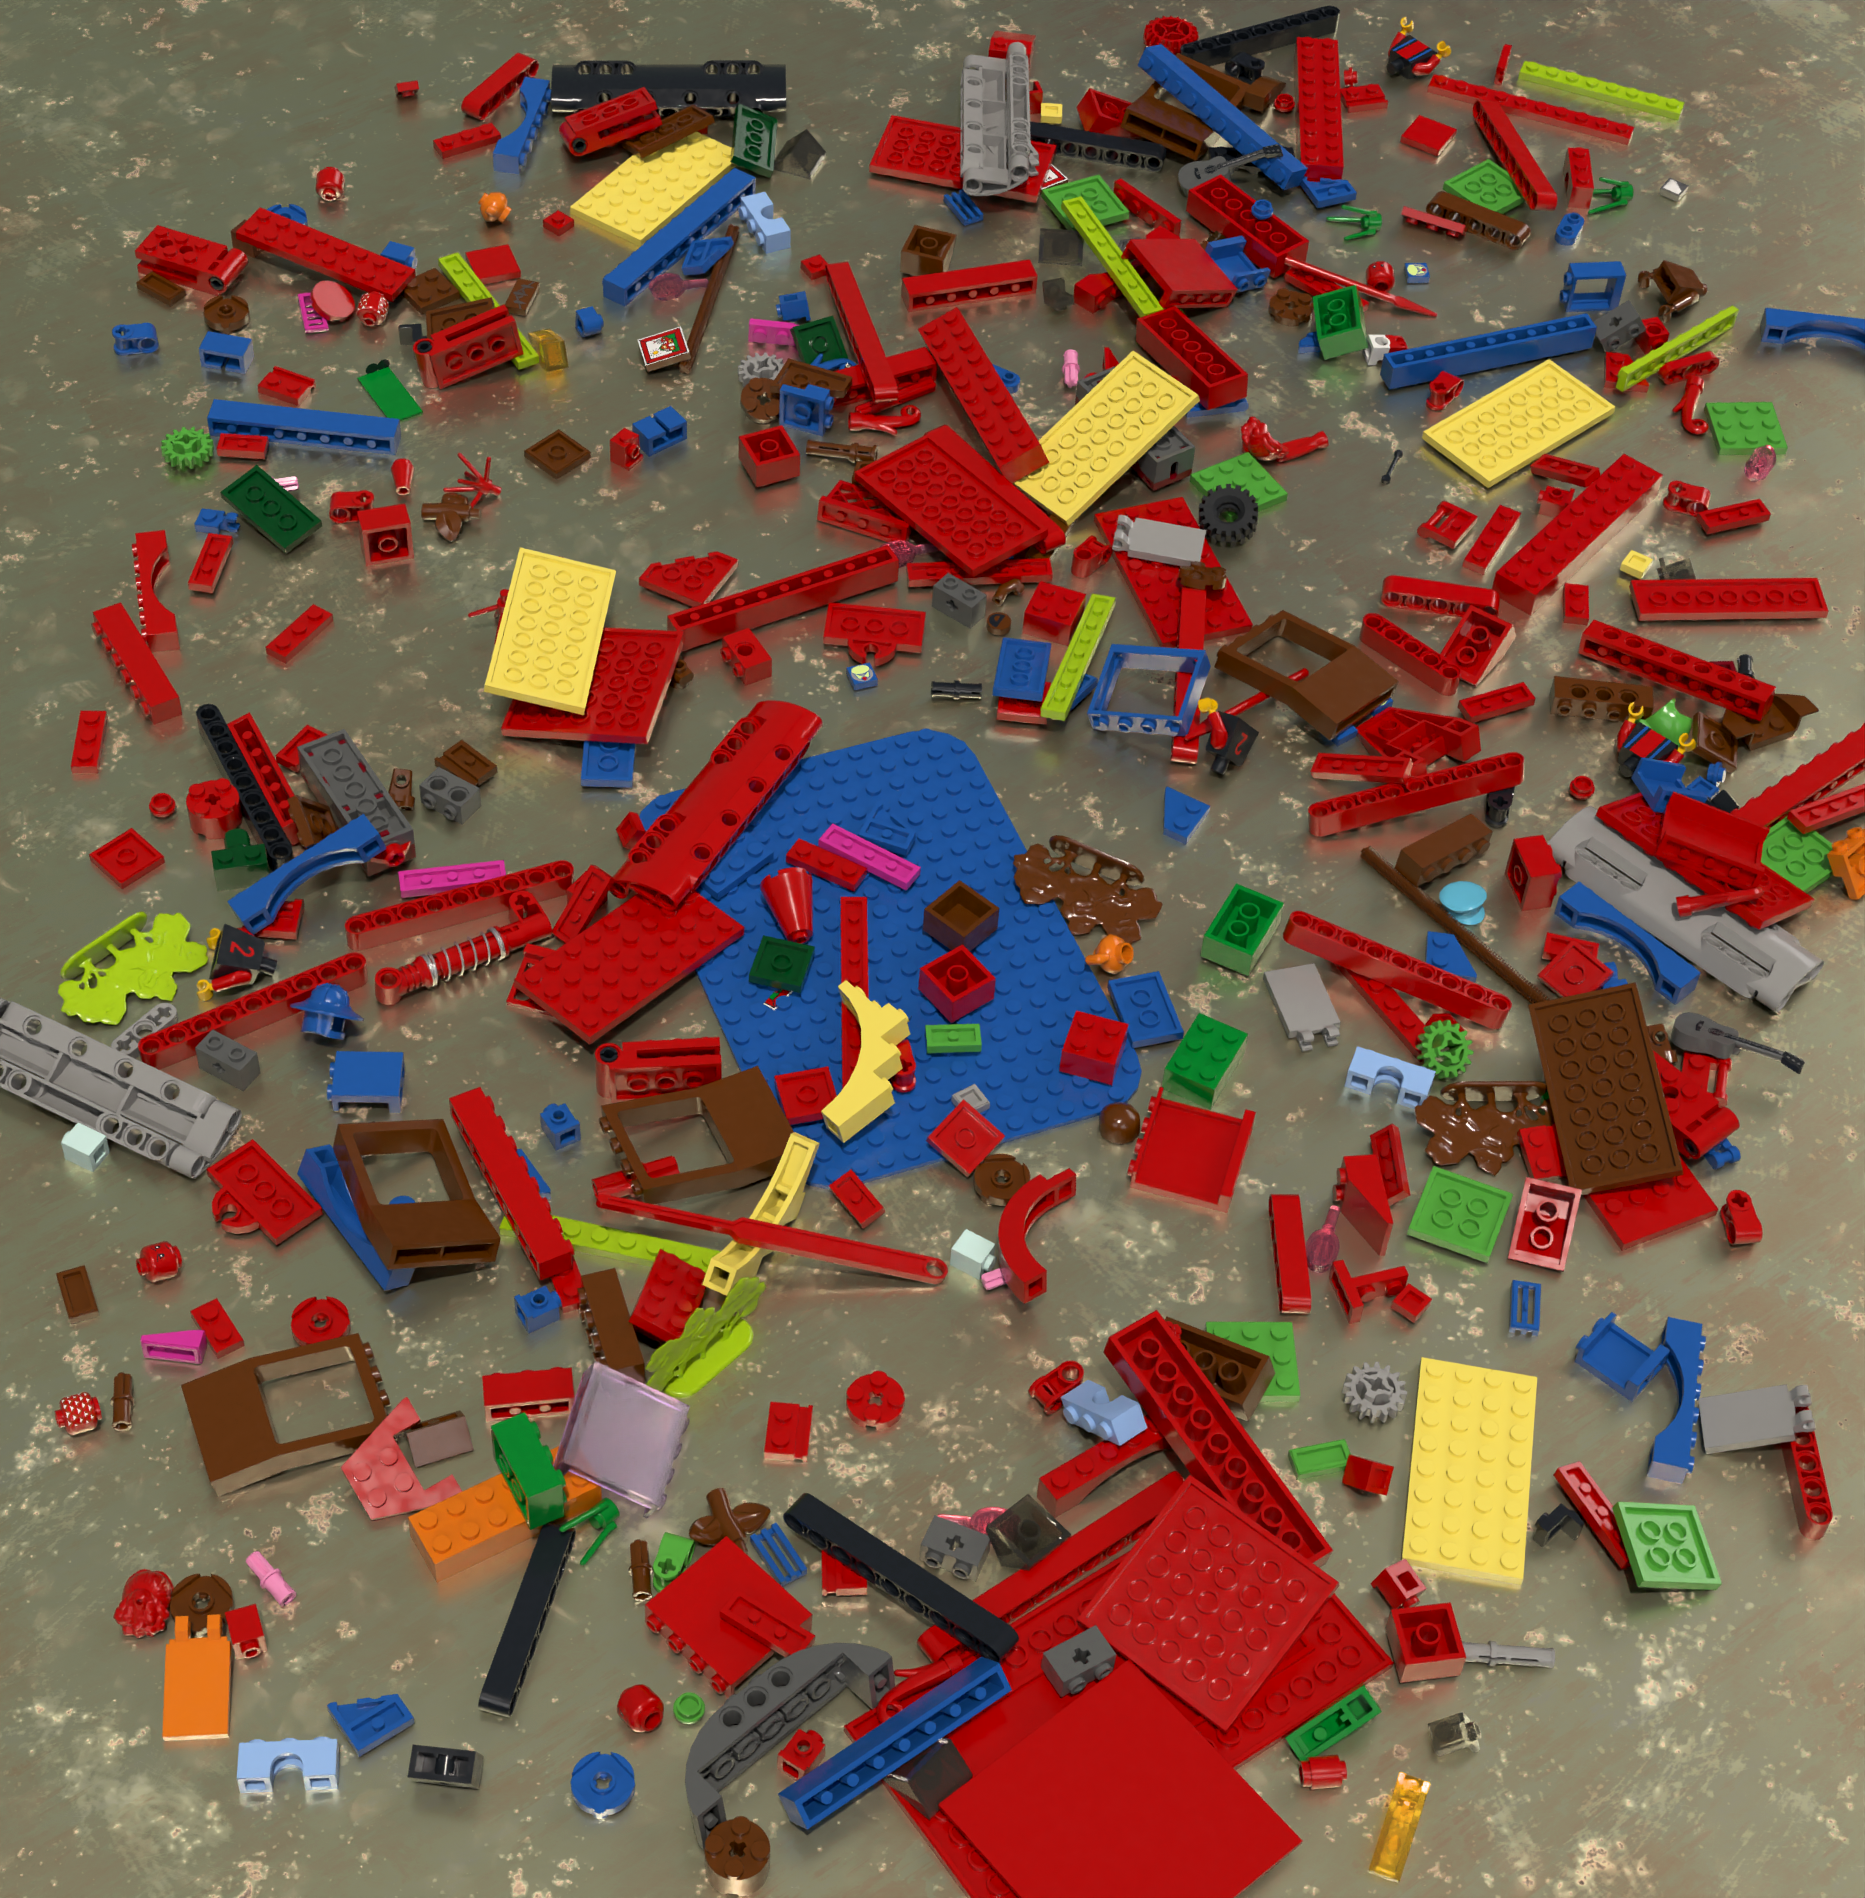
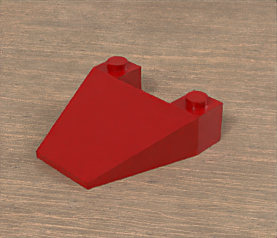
[1355,707,1481,779]

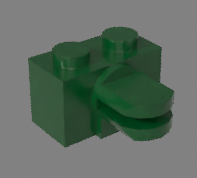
[211,829,269,892]

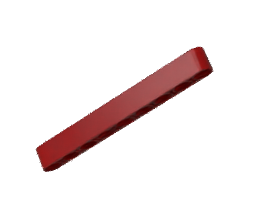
[1473,100,1557,211]
[924,425,1066,554]
[1171,587,1206,764]
[1308,752,1524,837]
[345,860,574,951]
[1283,911,1512,1029]
[138,952,368,1070]

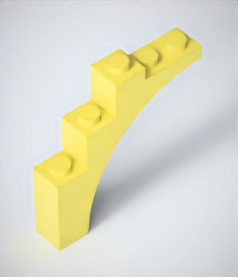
[821,980,910,1143]
[702,1132,820,1296]

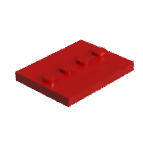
[1583,1155,1718,1251]

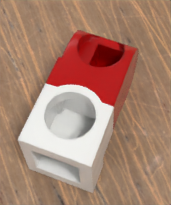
[1363,335,1408,365]

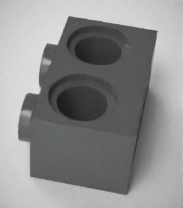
[419,767,481,825]

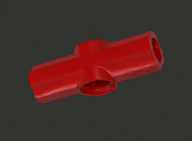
[592,1155,680,1200]

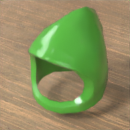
[1635,698,1693,748]

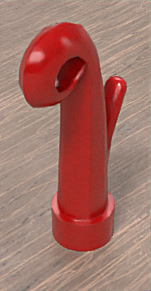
[1672,376,1709,435]
[848,405,921,435]
[1676,887,1764,918]
[877,1651,965,1724]

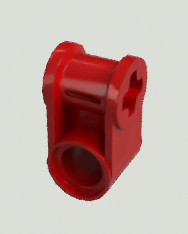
[1426,371,1464,411]
[1663,480,1711,518]
[329,490,374,524]
[1071,535,1113,578]
[890,1039,916,1093]
[1720,1190,1763,1245]
[1028,1361,1084,1415]

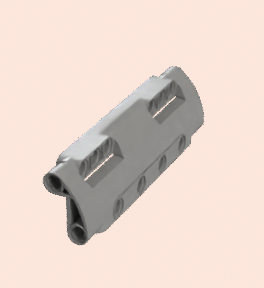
[960,42,1031,196]
[1547,806,1824,1013]
[0,997,242,1179]

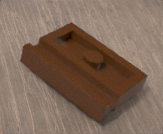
[434,740,498,786]

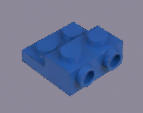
[779,384,834,437]

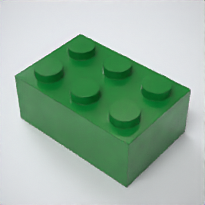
[1313,285,1368,360]
[1200,883,1284,976]
[1162,1013,1248,1110]
[491,1412,567,1530]

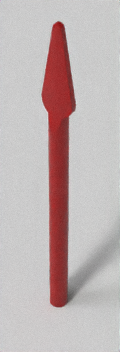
[1284,256,1437,317]
[1184,668,1309,741]

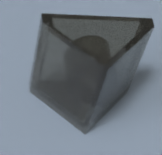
[774,129,826,180]
[1038,228,1084,266]
[986,1494,1071,1570]
[882,1737,973,1820]

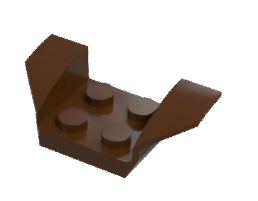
[1722,694,1819,751]

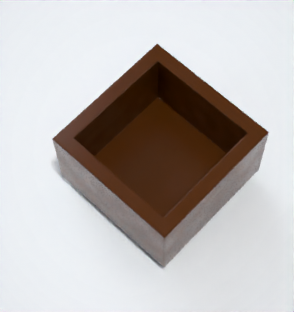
[923,880,999,951]

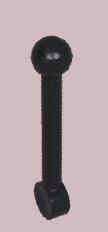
[1381,450,1403,484]

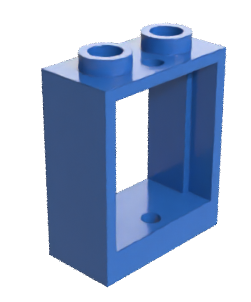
[1559,261,1626,312]

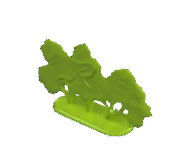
[58,911,208,1025]
[642,1277,766,1401]

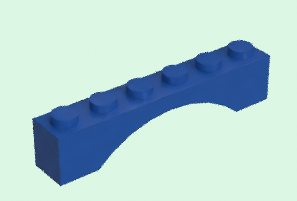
[493,77,551,175]
[1760,308,1865,350]
[227,814,387,935]
[1554,882,1701,1005]
[297,1144,415,1291]
[1647,1317,1706,1484]

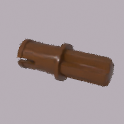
[110,1372,135,1431]
[629,1539,653,1601]

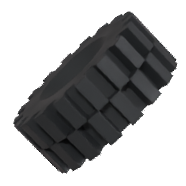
[1199,484,1258,547]

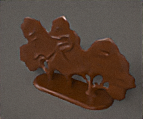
[1013,835,1163,945]
[1415,1081,1555,1176]

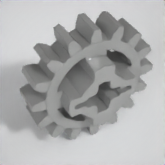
[738,353,784,387]
[1342,1362,1407,1423]

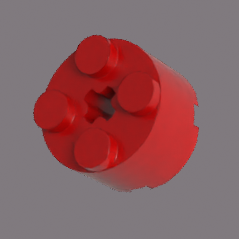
[186,778,243,840]

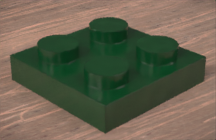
[790,315,848,364]
[749,935,815,993]

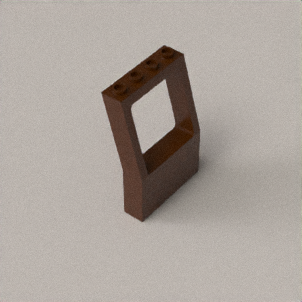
[1121,53,1250,161]
[1214,610,1399,741]
[599,1066,794,1204]
[333,1119,501,1270]
[181,1333,398,1497]

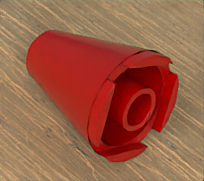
[760,867,813,944]

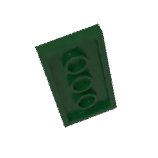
[730,104,778,178]
[220,465,322,554]

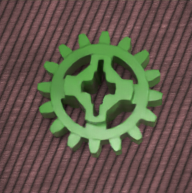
[161,427,214,469]
[1416,1020,1474,1079]

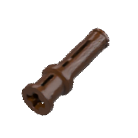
[806,440,878,464]

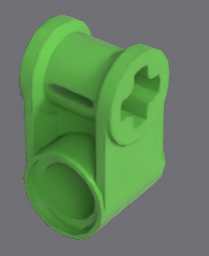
[653,1532,696,1592]

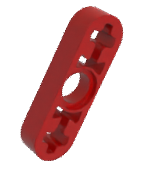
[1658,351,1720,385]

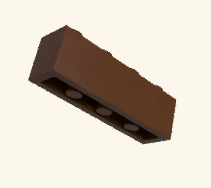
[1395,814,1493,887]

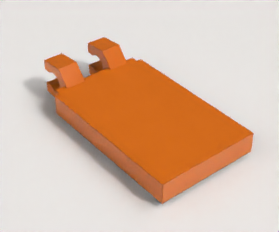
[162,1614,232,1741]

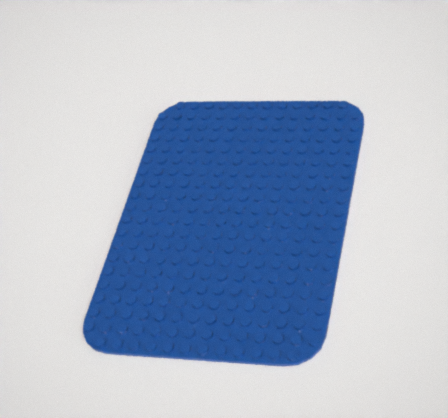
[639,728,1142,1190]

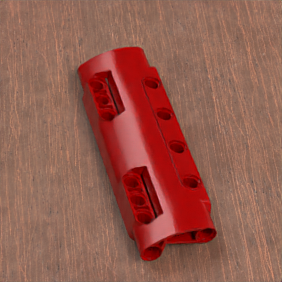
[609,700,823,911]

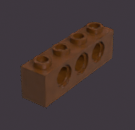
[1550,676,1654,722]

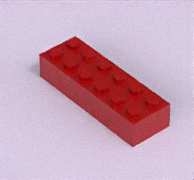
[1186,174,1309,278]
[1136,306,1248,410]

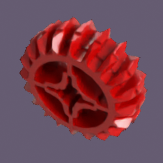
[1143,15,1199,56]

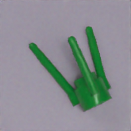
[1588,177,1634,215]
[1326,205,1382,241]
[559,1498,620,1566]

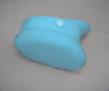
[1439,881,1487,925]

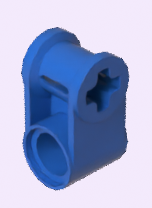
[112,323,159,356]

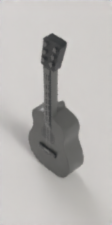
[1178,144,1283,198]
[1671,1012,1805,1074]

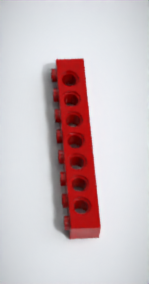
[1578,620,1776,721]

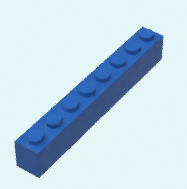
[207,399,401,456]
[778,1657,1012,1830]

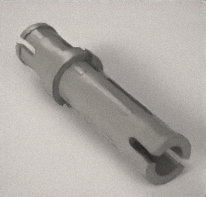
[1462,1641,1555,1668]

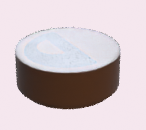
[986,612,1011,636]

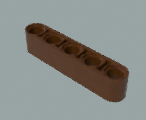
[1426,191,1531,250]

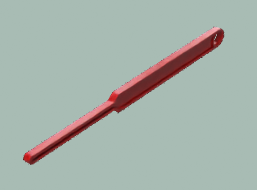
[596,1194,948,1284]

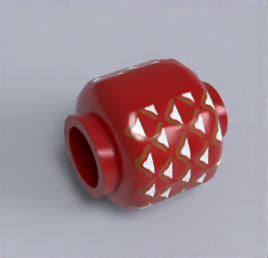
[356,291,389,326]
[54,1392,102,1435]

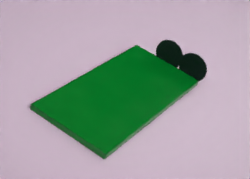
[357,359,423,421]

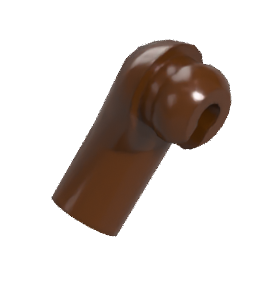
[992,579,1025,606]

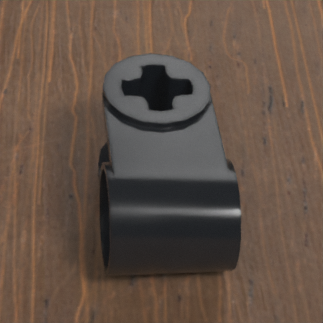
[1225,52,1265,85]
[1485,786,1515,828]

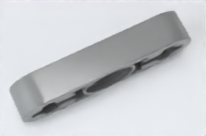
[111,1003,178,1059]

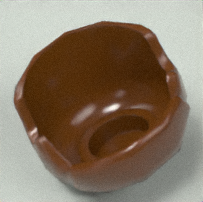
[1099,1102,1140,1144]

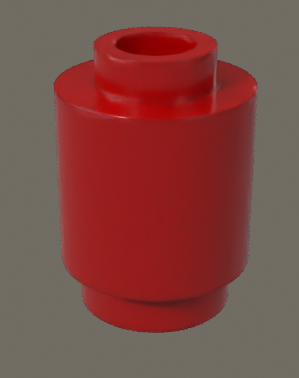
[1299,1755,1347,1790]

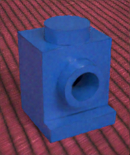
[776,291,811,322]
[540,1103,581,1150]
[514,1286,562,1334]

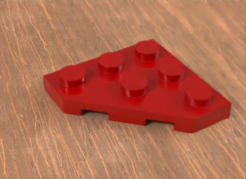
[639,551,738,607]

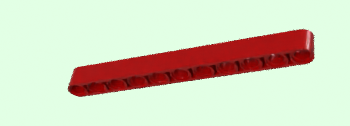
[825,262,898,404]
[917,1471,1185,1663]

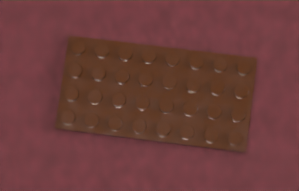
[1528,982,1683,1195]

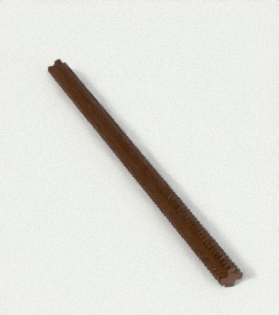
[679,224,740,374]
[1360,846,1550,1004]

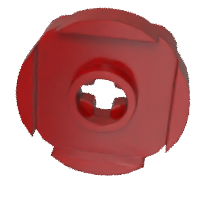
[291,1296,351,1346]
[846,1371,905,1430]

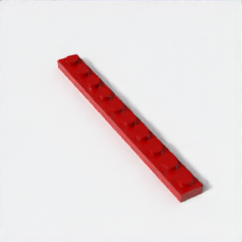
[1427,74,1634,145]
[840,897,869,1089]

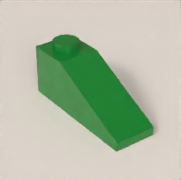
[1285,1682,1382,1761]

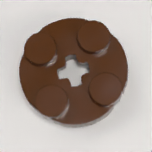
[1268,288,1314,327]
[203,295,250,335]
[740,377,780,424]
[1177,561,1227,590]
[974,1154,1030,1206]
[170,1574,234,1637]

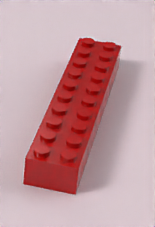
[1294,37,1344,182]
[918,307,1049,483]
[1492,454,1663,616]
[1103,1310,1333,1568]

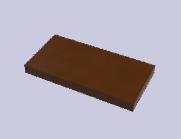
[621,105,715,159]

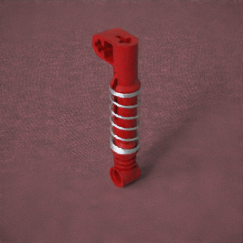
[375,890,552,1005]

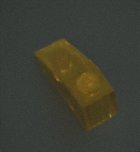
[528,328,569,374]
[1368,1772,1430,1884]

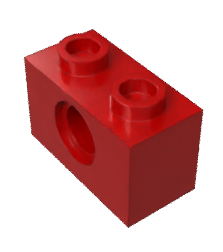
[720,628,772,686]

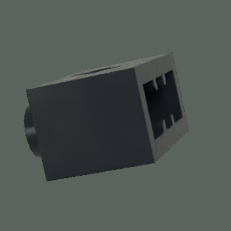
[408,1745,484,1789]

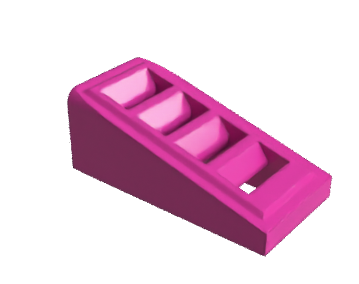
[298,292,329,333]
[140,1330,207,1364]

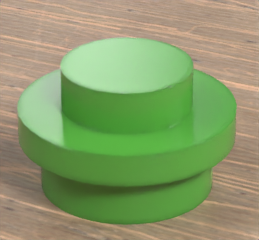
[673,1692,705,1724]

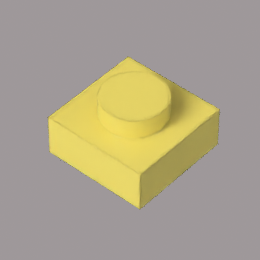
[1040,103,1062,124]
[1620,550,1653,579]

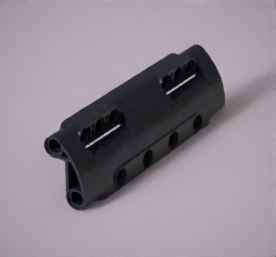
[551,60,786,117]

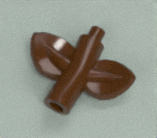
[421,493,481,542]
[689,1488,771,1554]

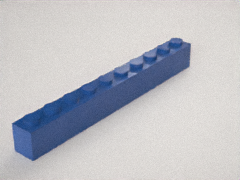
[1138,44,1308,190]
[602,168,756,307]
[1380,313,1597,389]

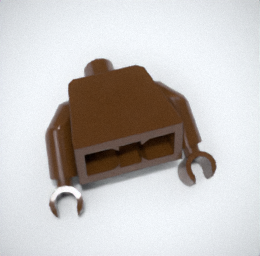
[1638,260,1707,323]

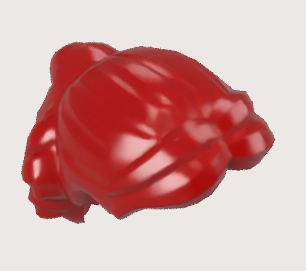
[1241,417,1289,461]
[113,1569,174,1638]

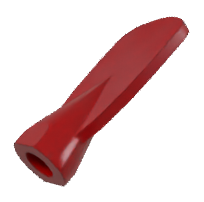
[1276,431,1329,462]

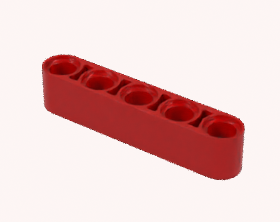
[461,53,539,120]
[1381,575,1500,618]
[1359,613,1461,696]
[1268,1194,1311,1313]
[1780,1406,1833,1540]

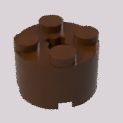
[704,1816,770,1897]

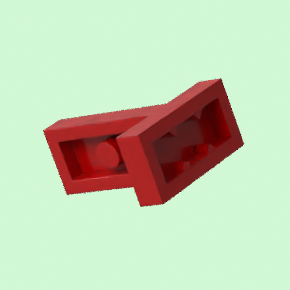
[1329,1260,1409,1324]

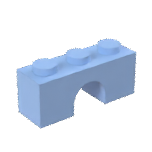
[738,192,791,254]
[1344,1046,1436,1109]
[1061,1380,1147,1446]
[237,1737,340,1793]

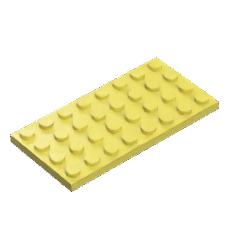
[570,132,737,247]
[1012,351,1200,526]
[1422,359,1615,488]
[483,548,616,715]
[1401,1357,1537,1585]

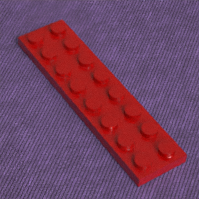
[236,207,416,302]
[1629,578,1829,621]

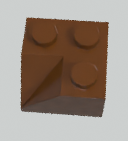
[900,225,957,276]

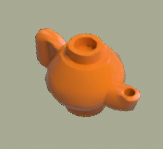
[478,192,512,223]
[1085,934,1134,974]

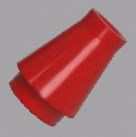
[391,459,415,495]

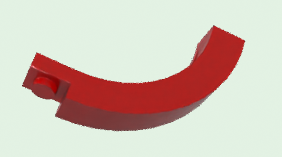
[998,1168,1076,1304]

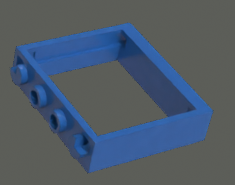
[1087,644,1211,736]

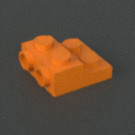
[1827,827,1865,900]

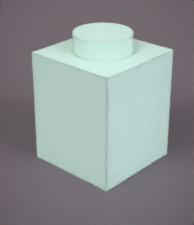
[61,1123,110,1172]
[950,1229,997,1280]

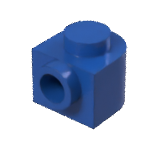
[575,306,604,337]

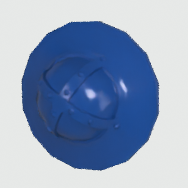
[290,983,364,1040]

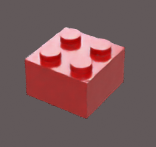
[738,425,800,487]
[357,503,414,566]
[1022,581,1086,646]
[1505,835,1562,911]
[918,944,996,1023]
[1059,1010,1129,1085]
[1385,1602,1467,1683]

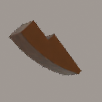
[1243,76,1286,112]

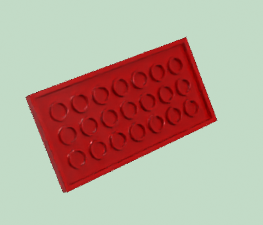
[869,115,1057,203]
[854,433,1048,577]
[1094,497,1253,648]
[1595,792,1815,930]
[514,891,745,1044]

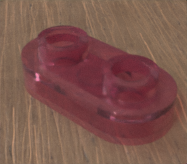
[1744,445,1776,482]

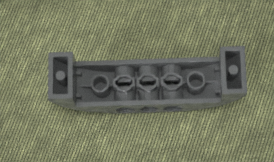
[685,1643,895,1850]

